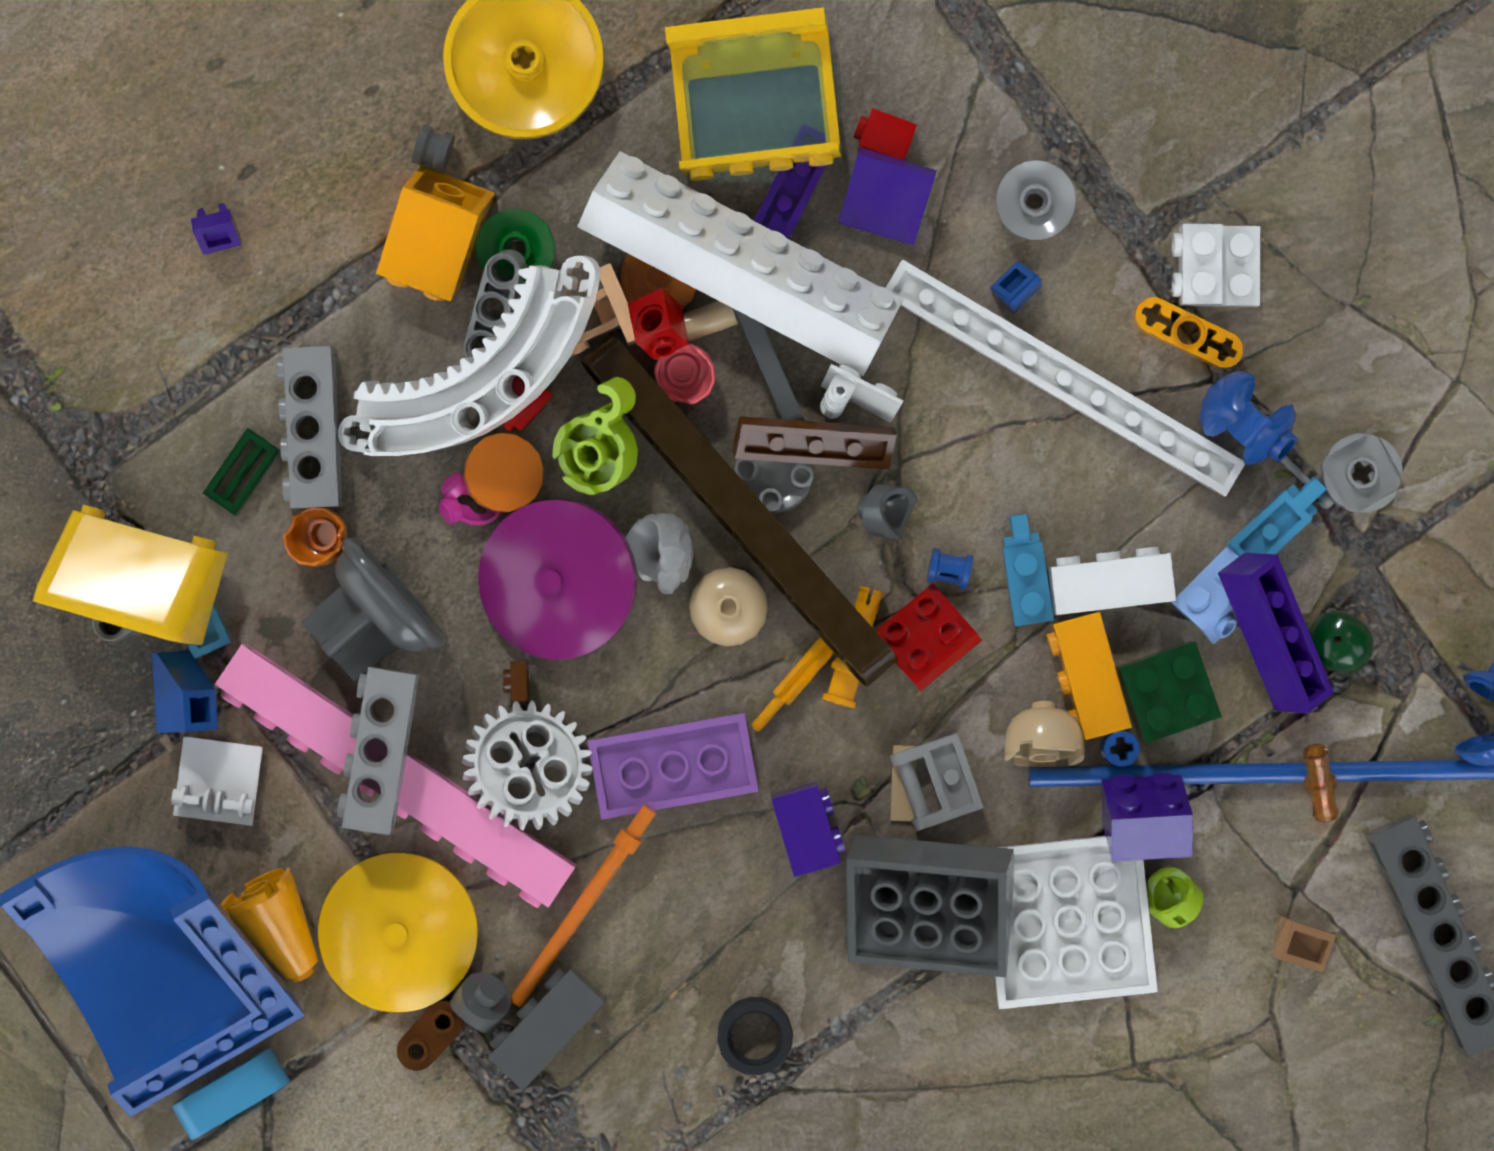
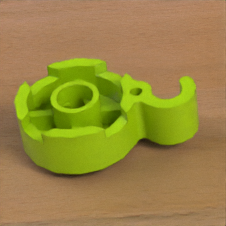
[552,377,638,495]

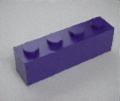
[1218,553,1334,714]

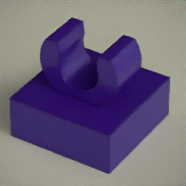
[191,203,241,255]

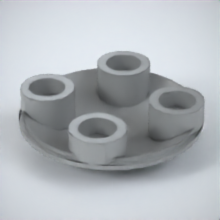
[734,459,814,513]

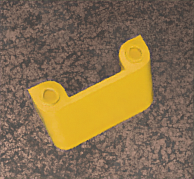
[33,504,228,645]

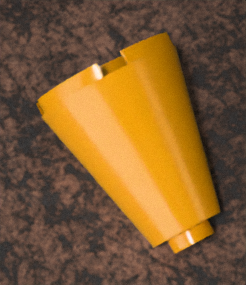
[220,867,318,983]

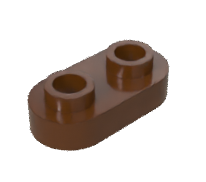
[397,999,465,1071]

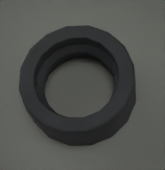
[717,997,793,1076]

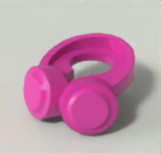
[439,472,502,525]

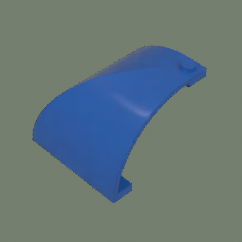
[0,847,305,1117]

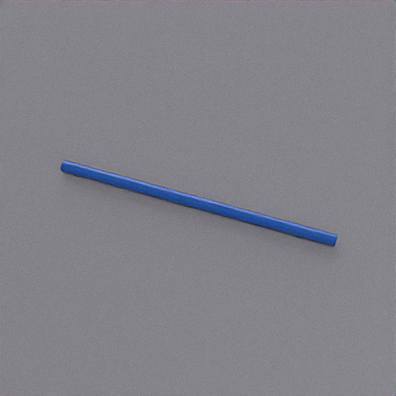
[1029,760,1494,787]

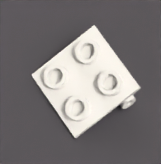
[820,364,903,423]
[171,736,263,826]

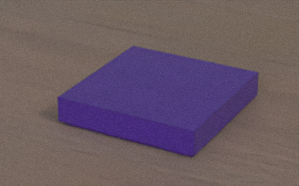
[838,148,937,245]

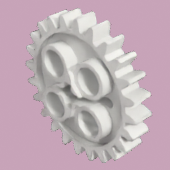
[462,700,593,831]

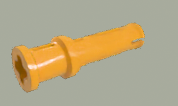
[821,586,884,709]

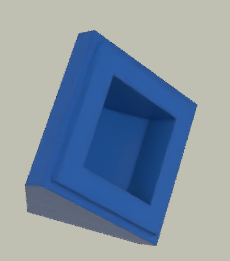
[990,261,1042,313]

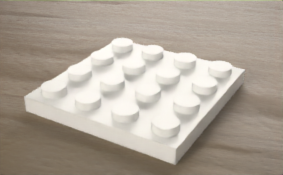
[994,836,1158,1009]

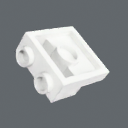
[1172,224,1260,307]

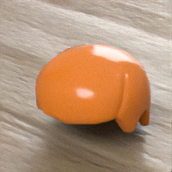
[283,507,348,567]

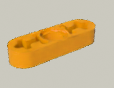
[1133,297,1243,369]

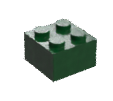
[1115,641,1222,744]

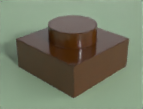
[503,660,530,702]

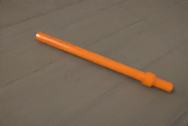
[511,804,657,1008]

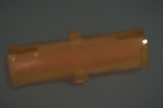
[1302,744,1339,822]

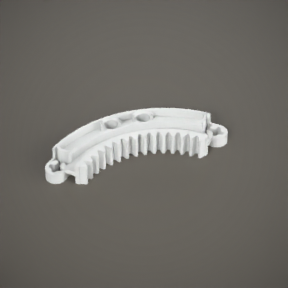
[338,256,601,456]

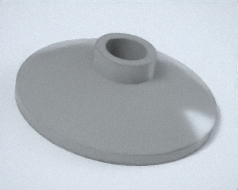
[996,160,1076,240]

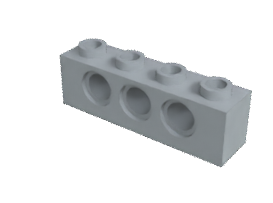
[277,346,343,510]
[337,666,420,835]

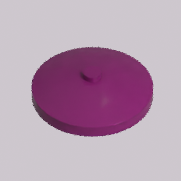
[478,499,637,660]

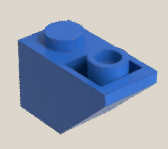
[152,651,218,733]

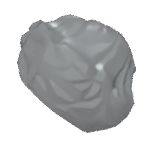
[625,513,694,594]

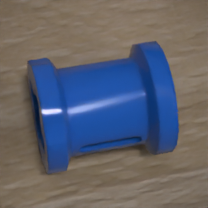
[926,547,973,590]
[1100,730,1140,767]

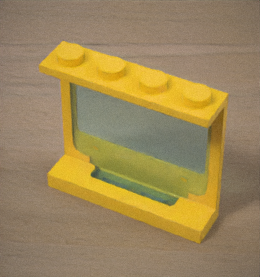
[665,7,842,181]

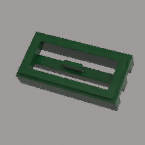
[203,428,281,516]

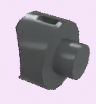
[858,483,918,541]
[450,972,511,1034]

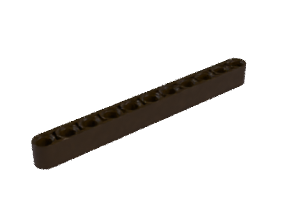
[580,335,898,687]

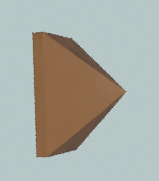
[1273,914,1336,972]

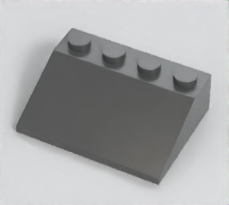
[846,835,1014,977]

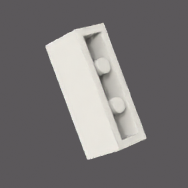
[1047,546,1176,615]

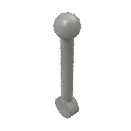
[1271,456,1333,508]

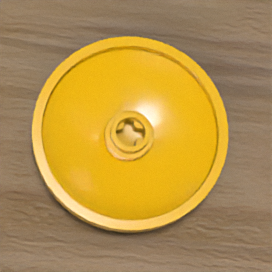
[443,0,604,139]
[318,852,479,1012]

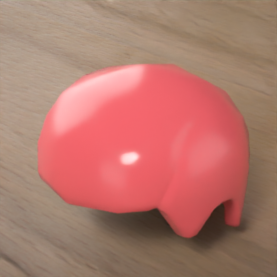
[654,344,715,405]

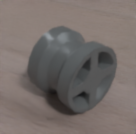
[412,125,455,172]

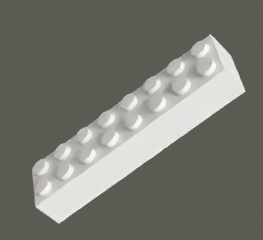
[577,151,903,376]

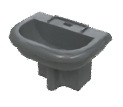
[301,537,448,682]

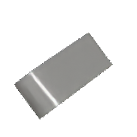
[464,249,527,357]

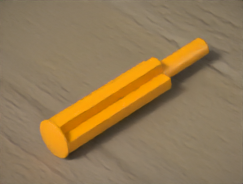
[751,637,834,732]

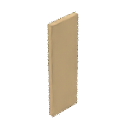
[890,745,917,821]

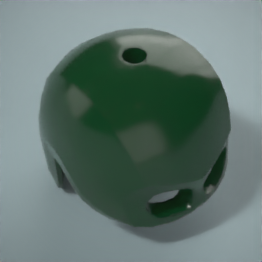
[1308,611,1374,673]

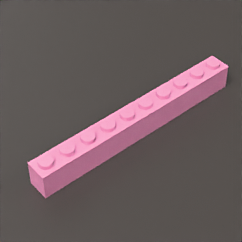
[215,644,577,908]

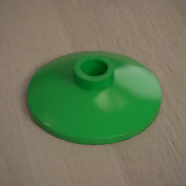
[476,209,555,284]

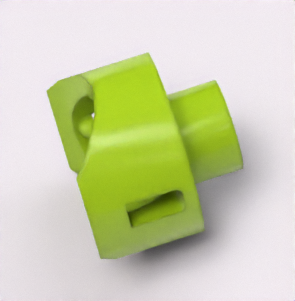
[1147,866,1204,928]

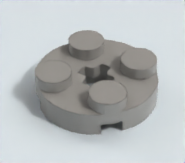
[1320,433,1403,513]

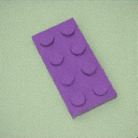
[587,712,759,820]

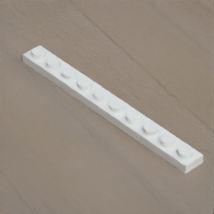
[886,259,1245,497]

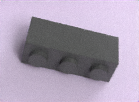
[488,966,607,1091]

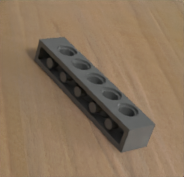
[1365,815,1494,1057]

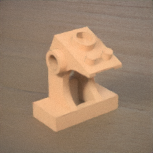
[571,263,636,356]

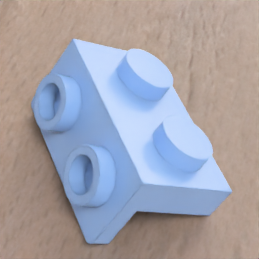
[1172,546,1239,644]

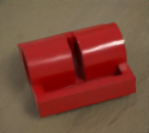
[875,583,982,692]

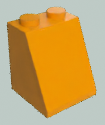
[376,165,495,302]

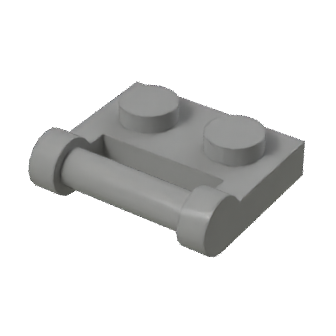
[889,732,984,831]

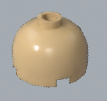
[689,567,769,647]
[1004,701,1085,768]

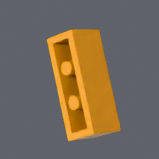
[1046,611,1132,740]

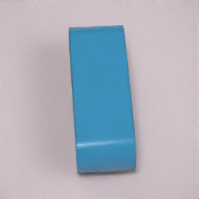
[171,1047,291,1141]

